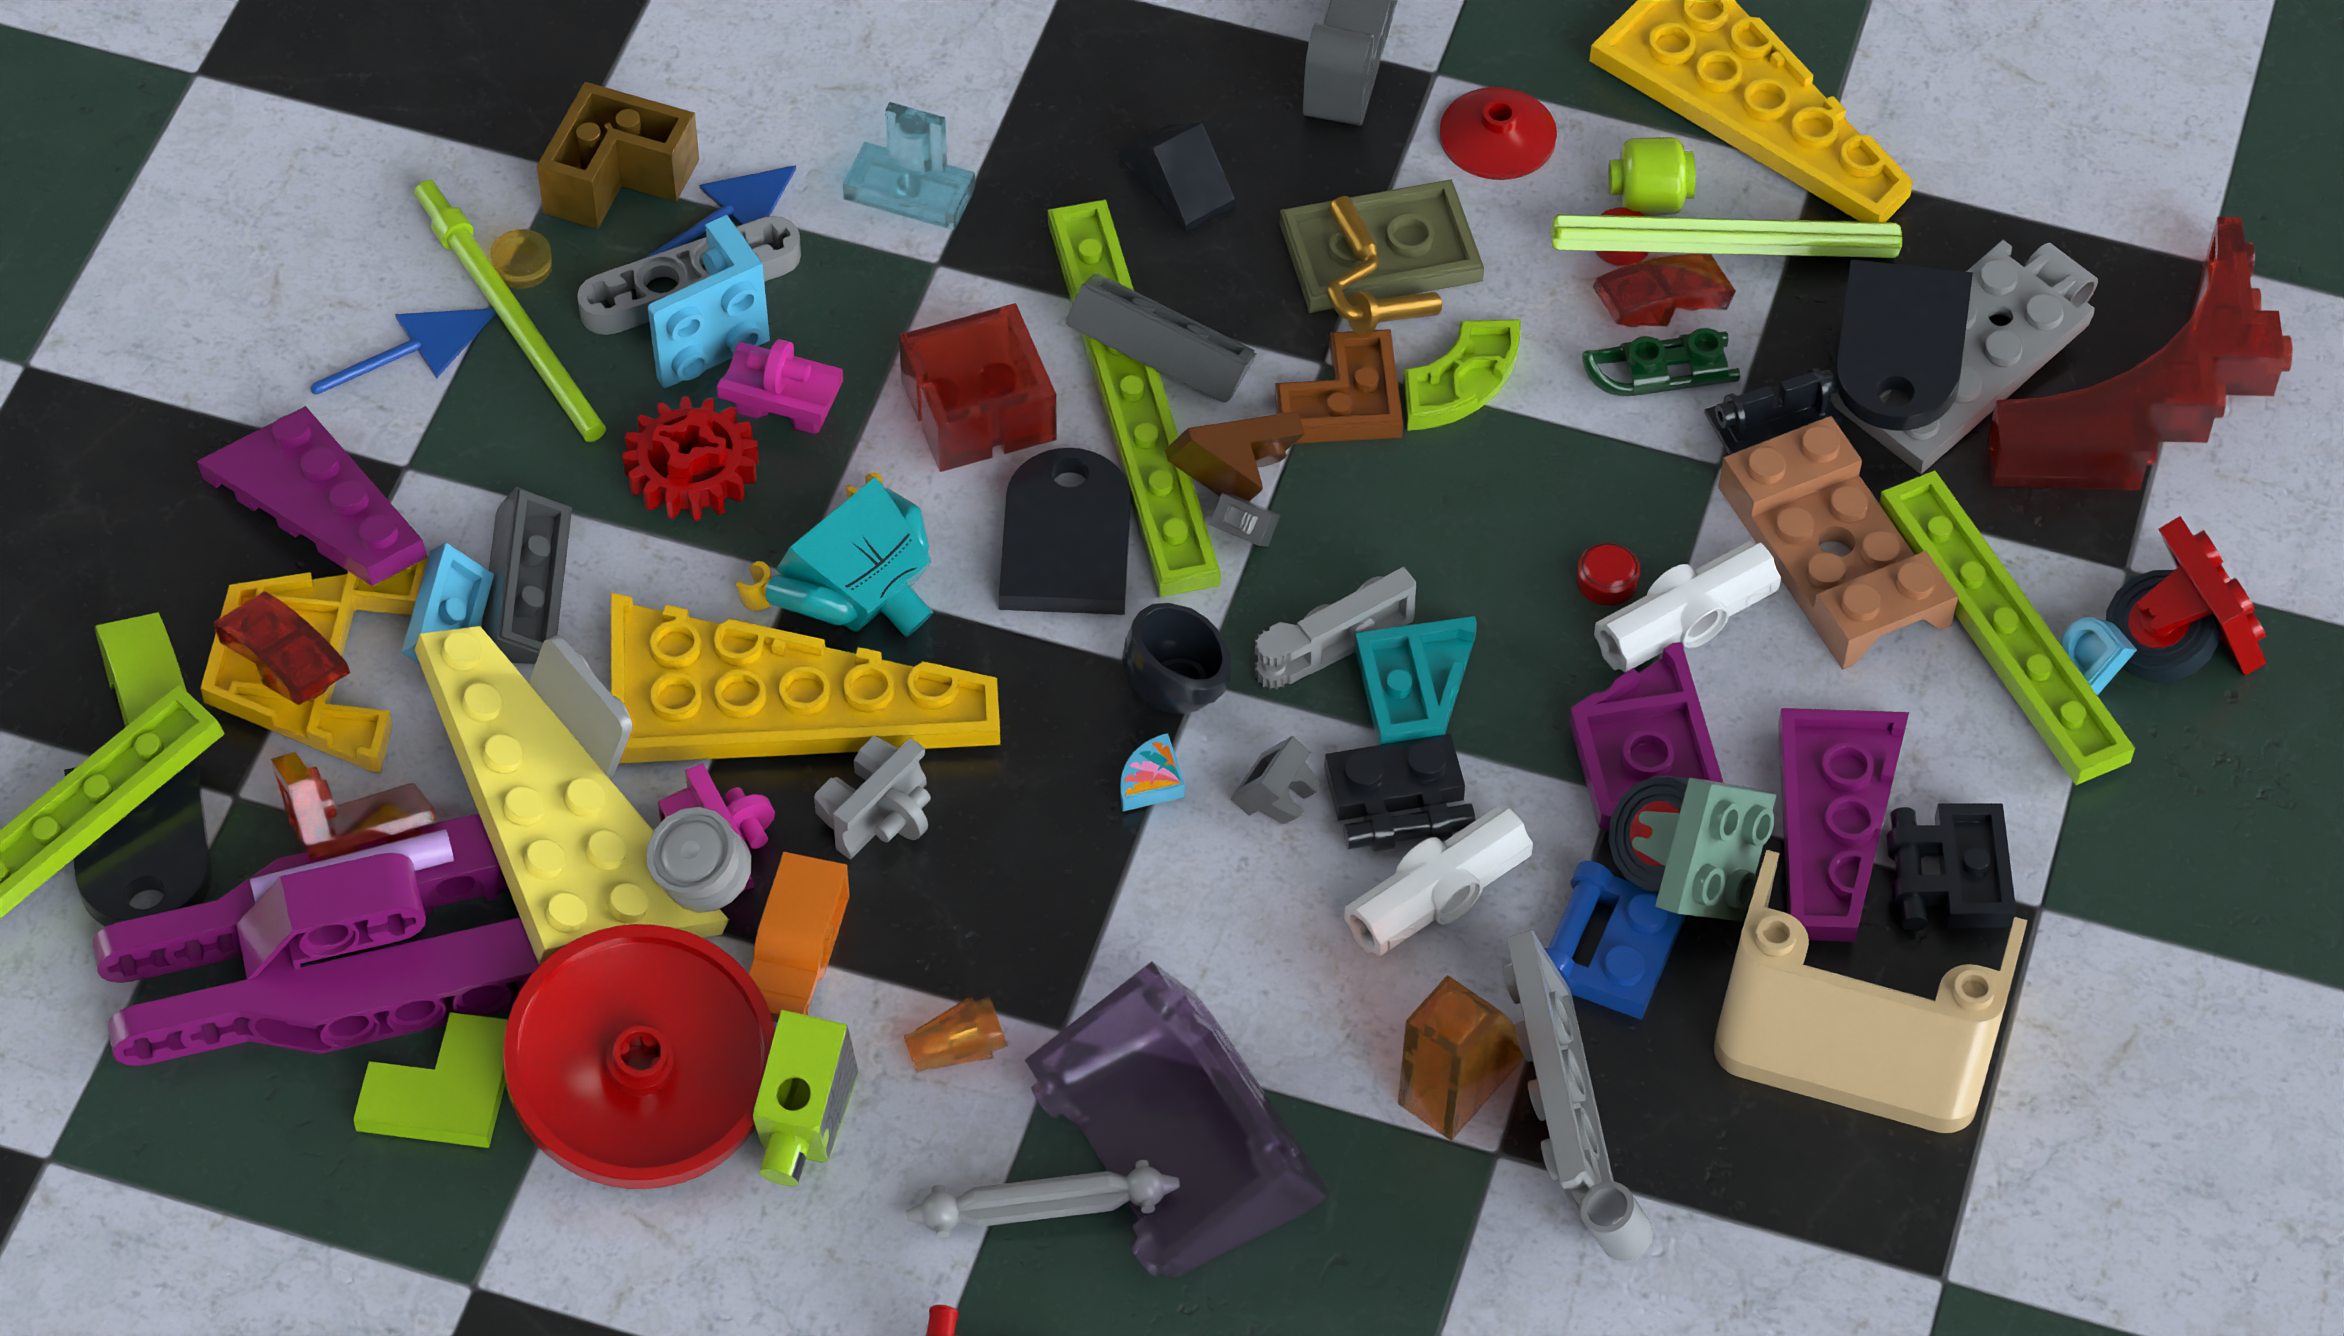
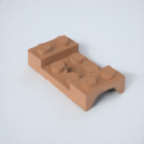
[1718,416,1958,670]

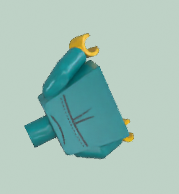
[735,472,933,637]

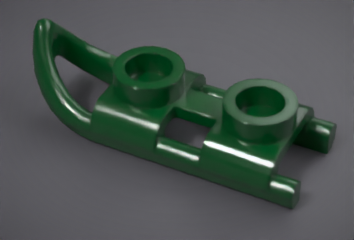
[1582,328,1740,396]

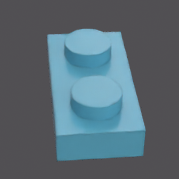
[401,542,494,664]

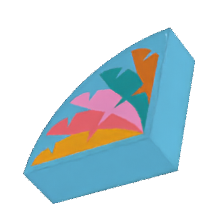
[1120,733,1185,811]

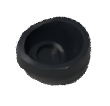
[1122,603,1231,714]

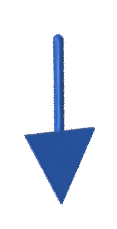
[643,165,796,259]
[310,308,496,395]

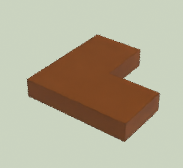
[1275,329,1403,444]

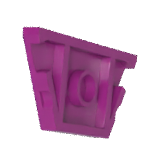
[1569,642,1724,830]

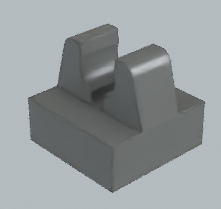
[1231,736,1320,824]

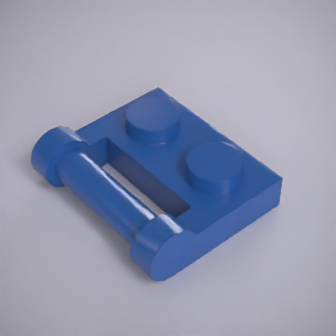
[1544,861,1686,1020]

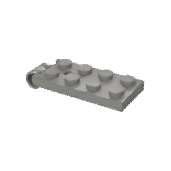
[1830,240,2098,474]
[1503,929,1653,1261]

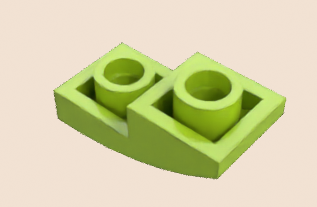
[95,612,187,727]

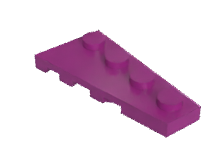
[197,406,427,586]
[1778,708,1909,942]

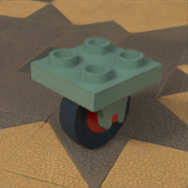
[1609,776,1777,921]

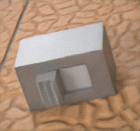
[1209,493,1281,547]

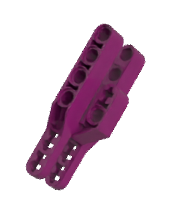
[93,814,541,1066]

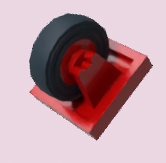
[2106,516,2267,682]

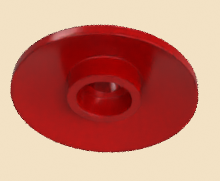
[1440,87,1557,180]

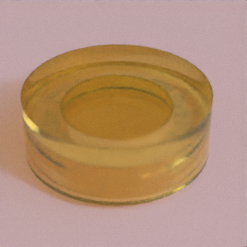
[490,229,552,289]

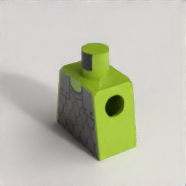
[753,1010,859,1186]

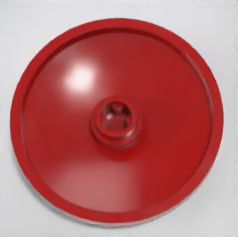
[503,924,775,1189]

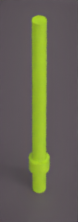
[414,180,606,442]

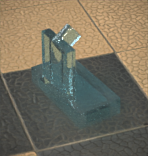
[843,102,975,230]

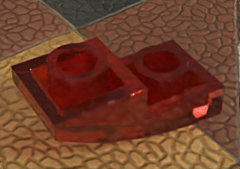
[1593,254,1736,327]
[213,591,350,705]

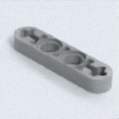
[577,216,801,335]

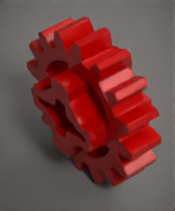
[622,396,759,521]

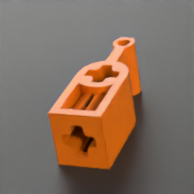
[749,852,850,1023]

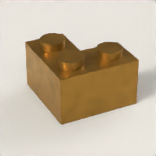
[537,82,699,229]

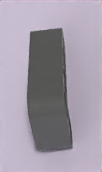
[1303,0,1398,126]

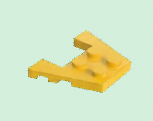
[201,556,429,773]

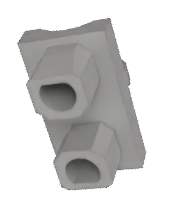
[814,736,931,860]

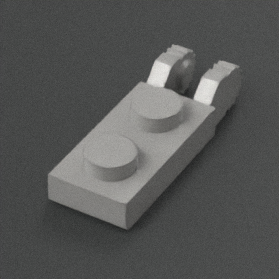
[1255,567,1416,690]

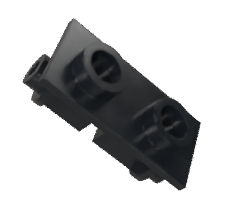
[1704,367,1842,455]

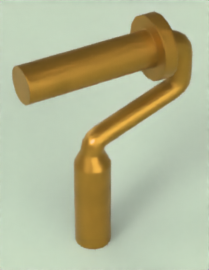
[1326,196,1442,334]

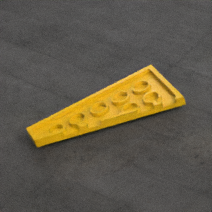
[1589,0,1913,222]
[611,592,1000,764]

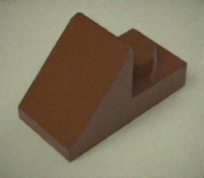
[1165,411,1305,502]

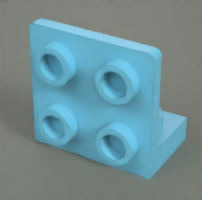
[648,215,770,388]

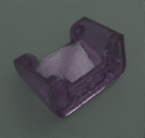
[1025,961,1330,1279]

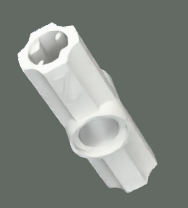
[1594,541,1781,672]
[1344,806,1533,957]

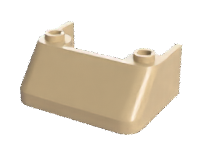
[1714,850,2028,1133]

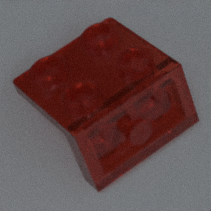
[270,752,437,861]

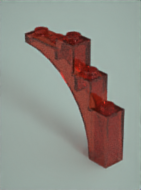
[1987,217,2293,490]

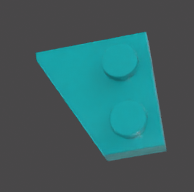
[1354,616,1477,745]

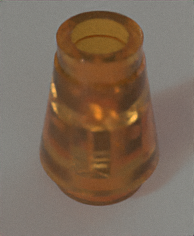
[903,996,1008,1073]

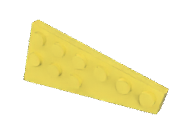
[414,626,729,964]

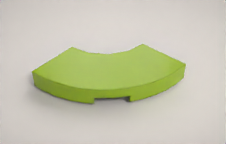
[1403,319,1521,431]

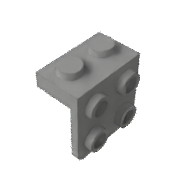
[529,635,632,781]

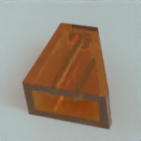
[1398,975,1525,1141]

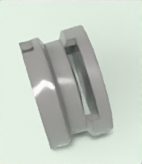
[647,807,751,913]

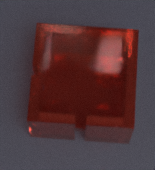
[899,303,1057,472]

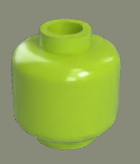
[1608,137,1696,215]

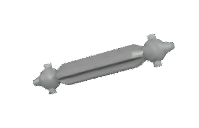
[906,1160,1180,1238]

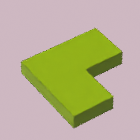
[353,1012,508,1148]

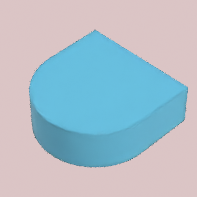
[2060,617,2137,695]

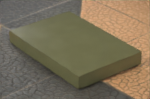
[1279,179,1484,313]

